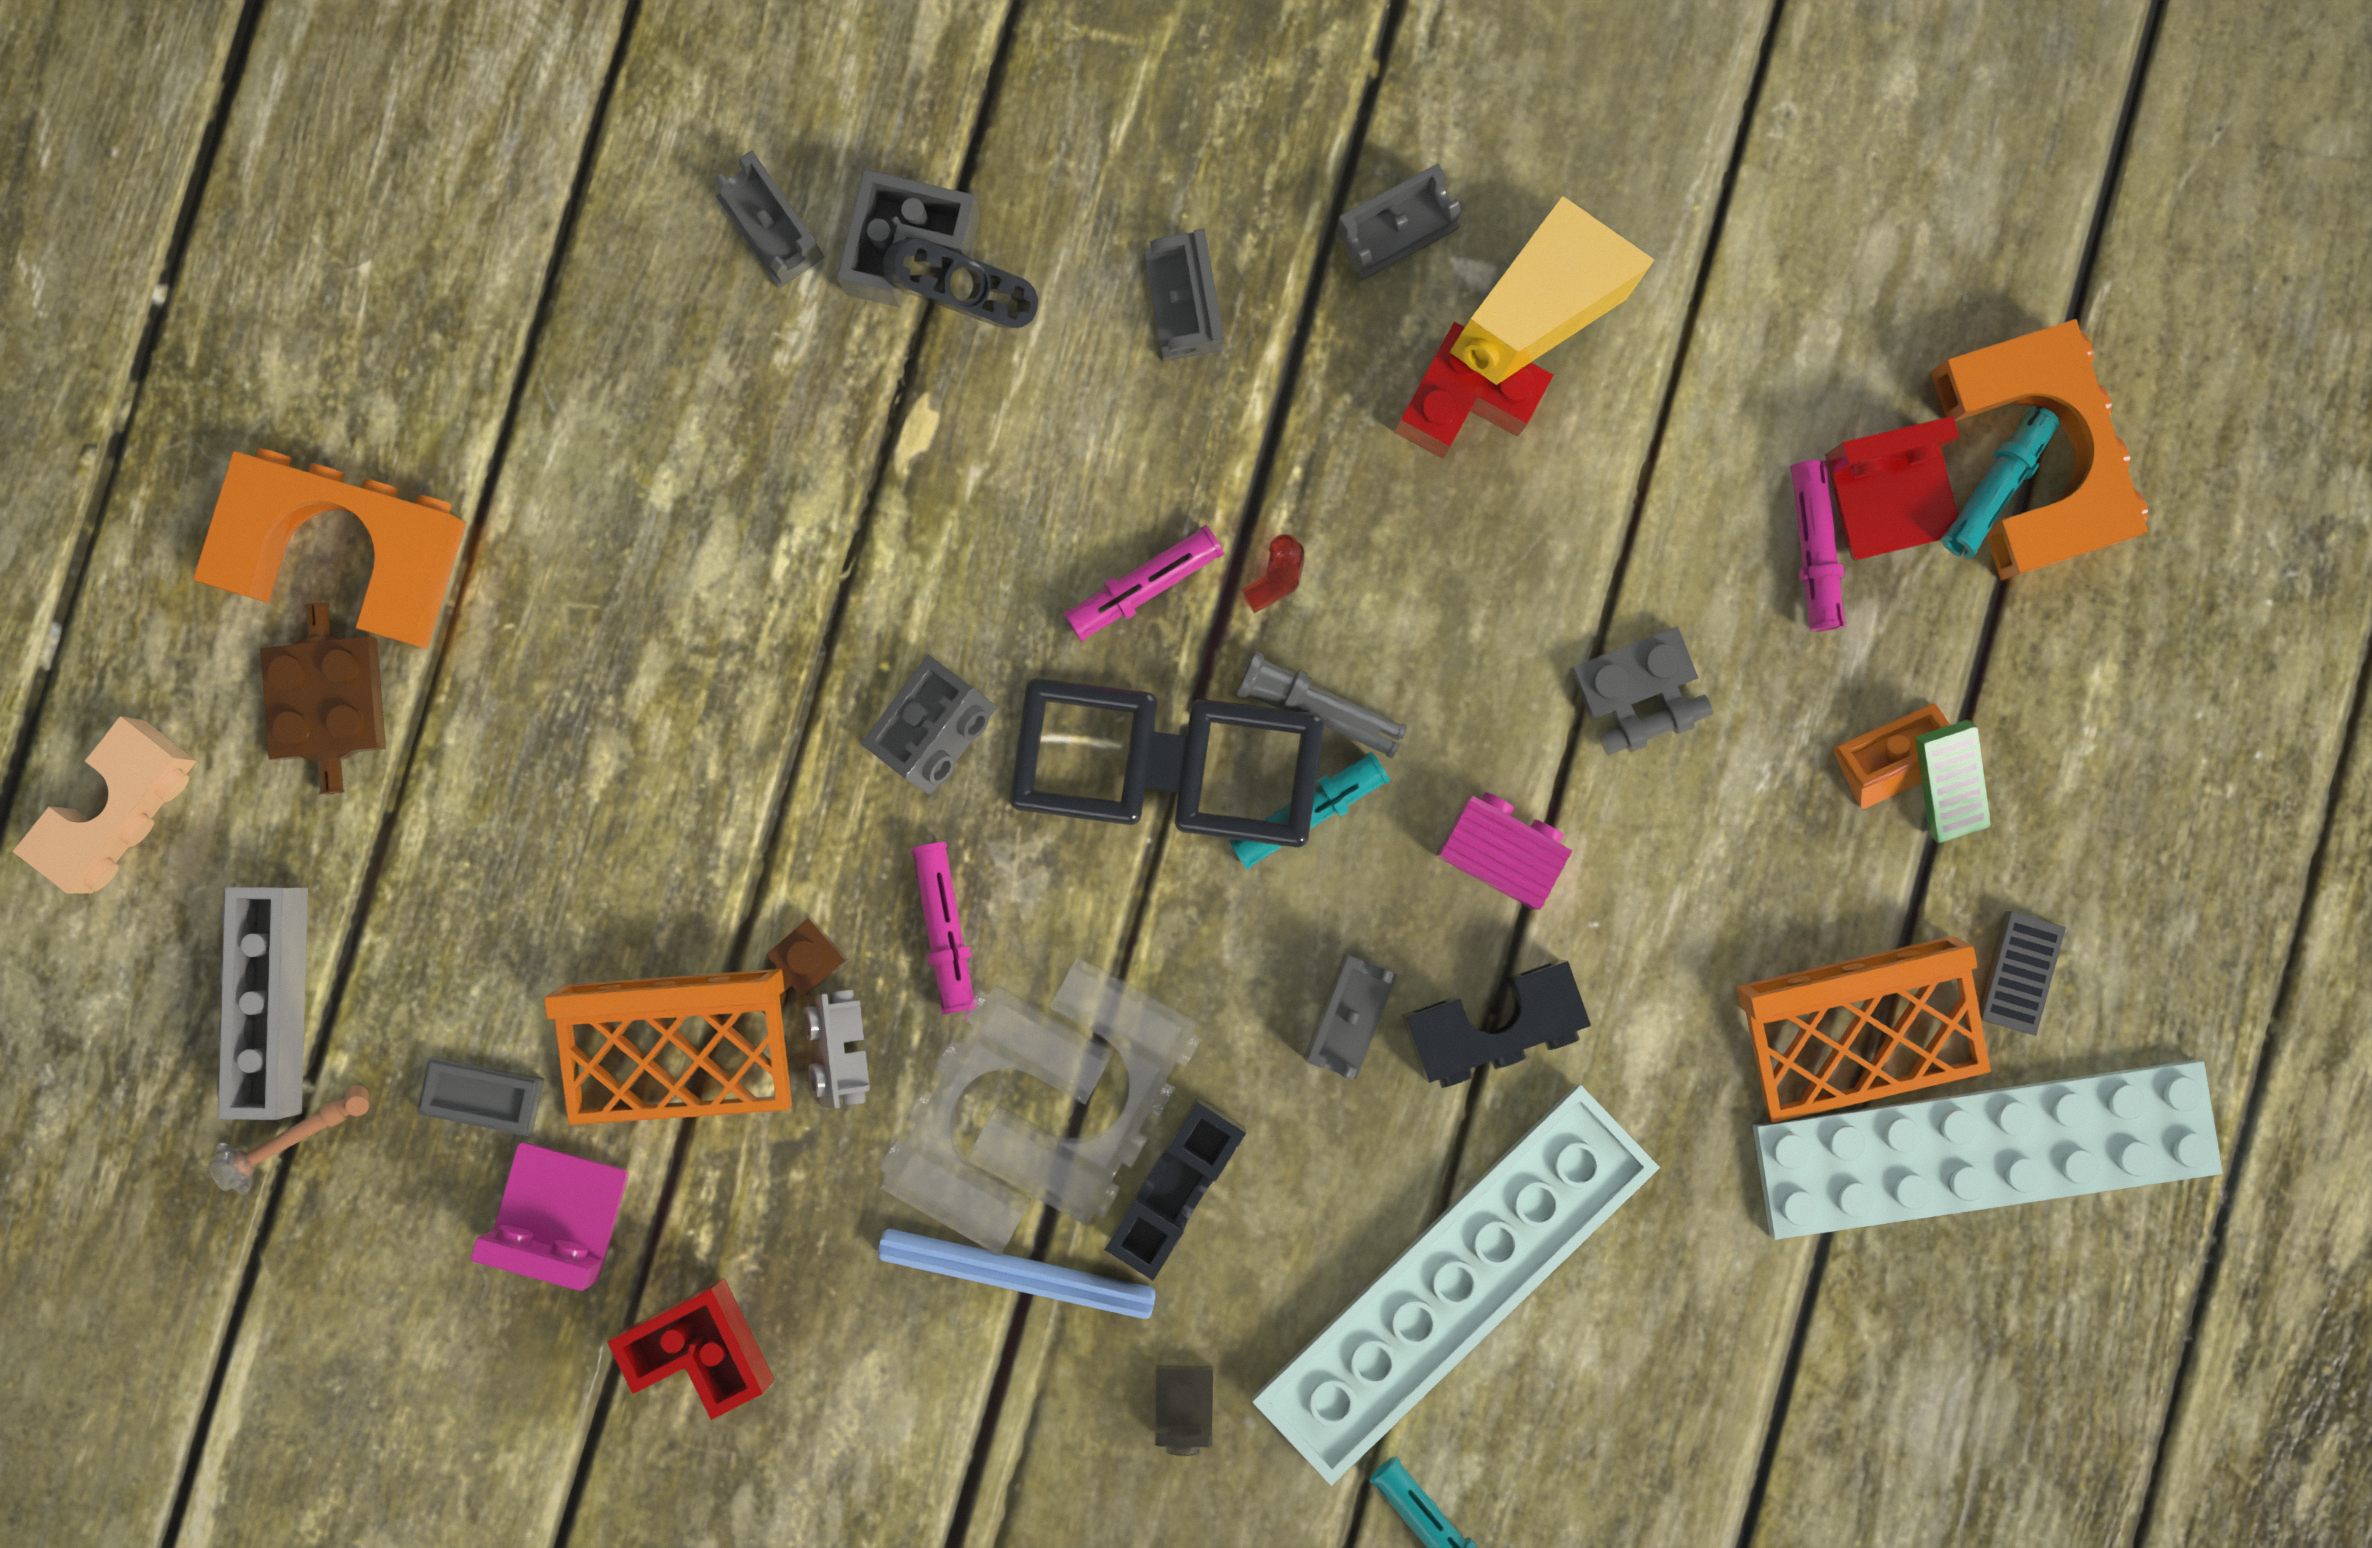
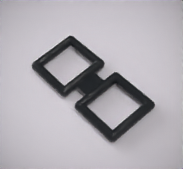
[1010,678,1324,848]

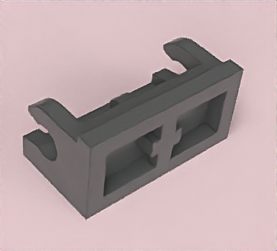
[714,150,825,289]
[1336,163,1461,281]
[1144,229,1224,361]
[1304,954,1397,1080]

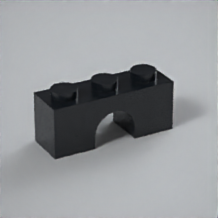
[1402,959,1591,1088]
[1104,1096,1246,1281]

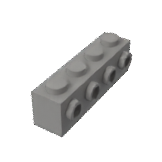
[217,887,308,1120]

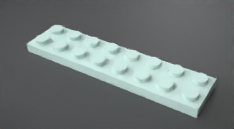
[1752,1060,2223,1240]
[1252,1083,1660,1486]

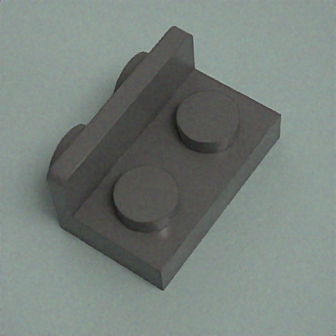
[861,655,996,794]

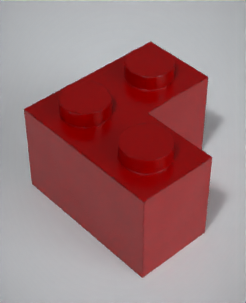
[1395,321,1554,459]
[607,1278,775,1420]

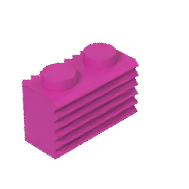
[1435,792,1572,910]

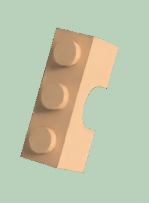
[13,716,197,893]

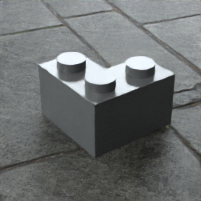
[837,169,980,308]

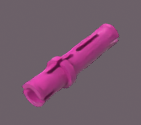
[1790,460,1847,632]
[1063,525,1224,643]
[910,842,977,1015]

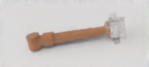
[209,1085,369,1196]

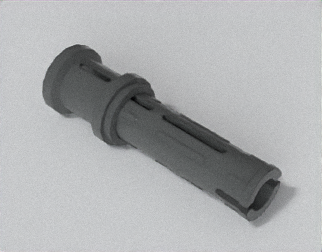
[1236,650,1407,759]

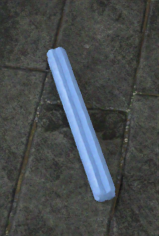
[878,1229,1156,1319]

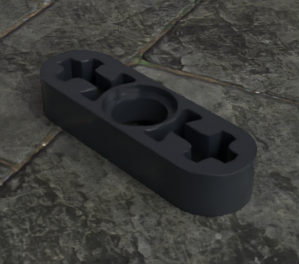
[883,239,1038,328]

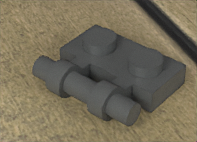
[1570,626,1713,756]

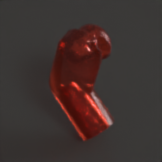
[1241,534,1305,614]

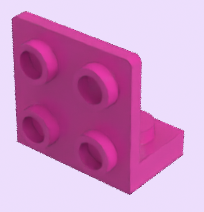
[470,1142,629,1291]

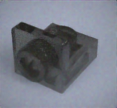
[1155,1365,1213,1456]

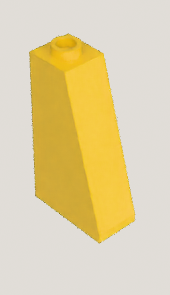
[1450,196,1655,385]

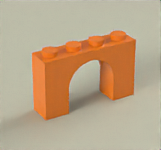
[1931,319,2149,581]
[193,447,467,650]

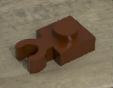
[762,917,848,1015]

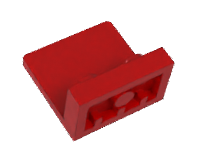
[1825,416,1959,561]

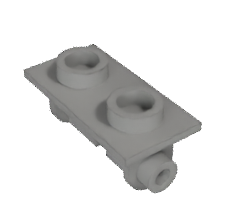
[802,990,870,1108]

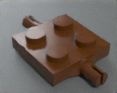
[260,603,386,795]

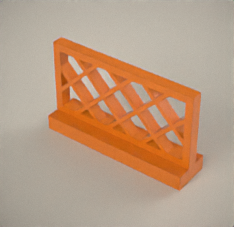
[1736,936,1991,1123]
[544,969,792,1125]

